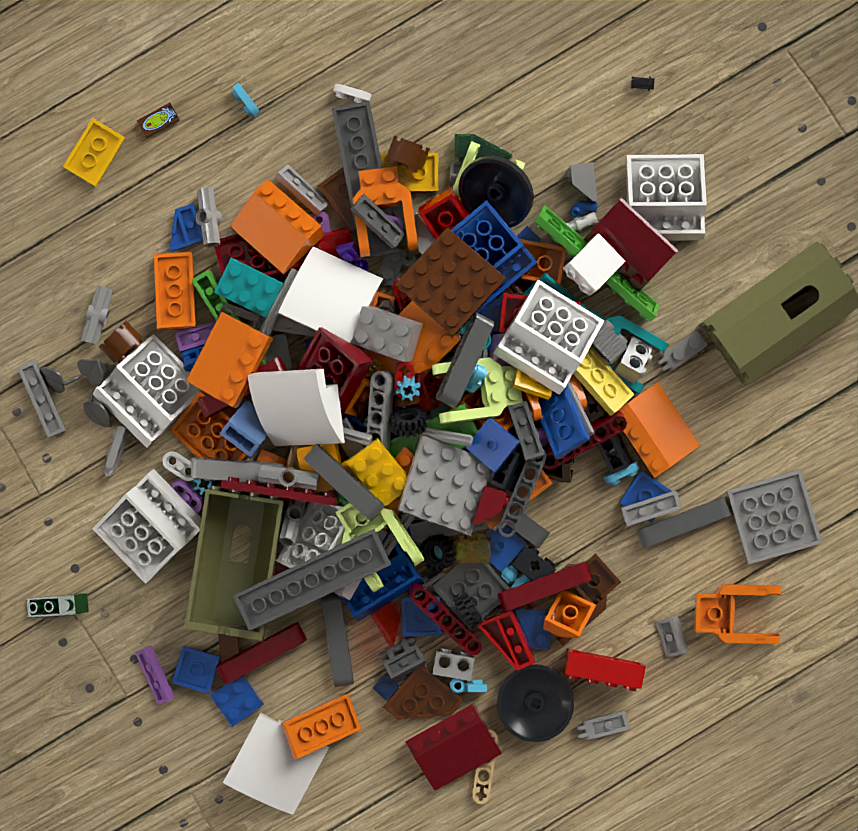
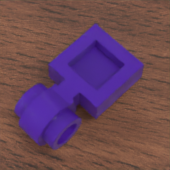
[336,242,369,271]

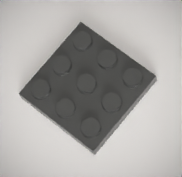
[432,549,510,630]

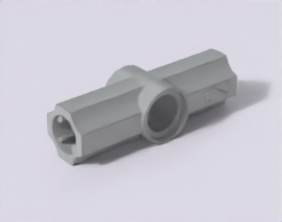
[196,187,222,248]
[81,285,114,345]
[258,464,319,490]
[278,499,307,546]

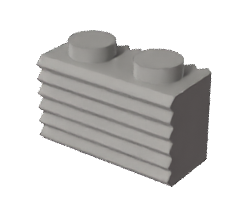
[592,320,628,364]

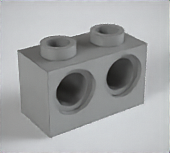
[614,336,653,384]
[432,647,474,681]

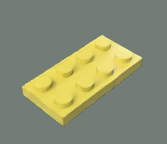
[573,346,634,416]

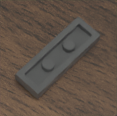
[350,194,406,249]
[508,401,545,462]

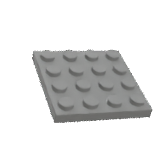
[397,436,491,536]
[726,469,822,565]

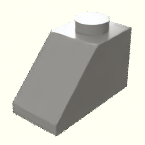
[566,163,597,203]

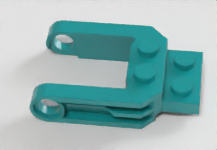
[589,309,669,394]

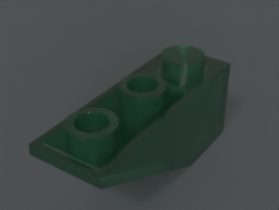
[454,134,512,163]

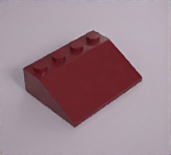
[583,198,678,291]
[215,234,300,284]
[297,327,373,416]
[405,703,502,791]

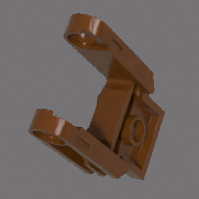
[526,553,621,646]

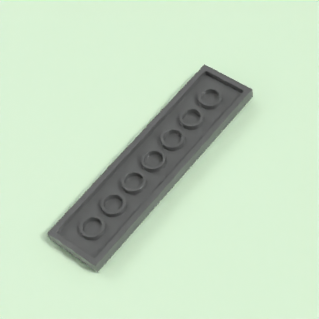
[332,101,399,259]
[233,529,391,631]

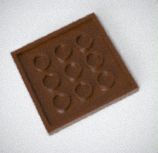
[395,227,506,337]

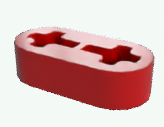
[394,361,414,398]

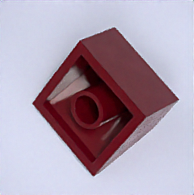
[473,486,510,525]

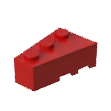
[477,609,536,671]

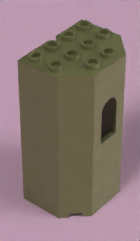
[700,241,858,386]
[184,486,286,641]

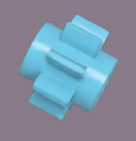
[396,376,420,401]
[193,479,216,495]

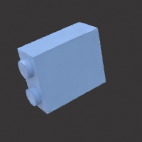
[219,400,267,457]

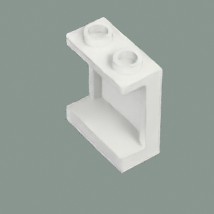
[563,233,625,296]

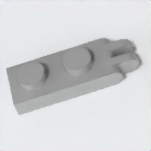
[656,330,707,372]
[104,426,129,477]
[576,710,630,740]

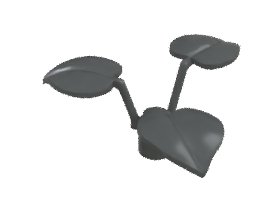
[40,359,112,427]

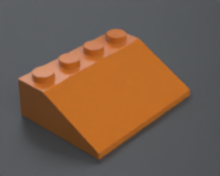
[230,179,324,275]
[364,301,460,389]
[186,312,273,408]
[614,382,700,478]
[170,390,249,461]

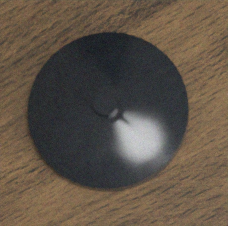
[458,156,534,228]
[497,664,574,742]

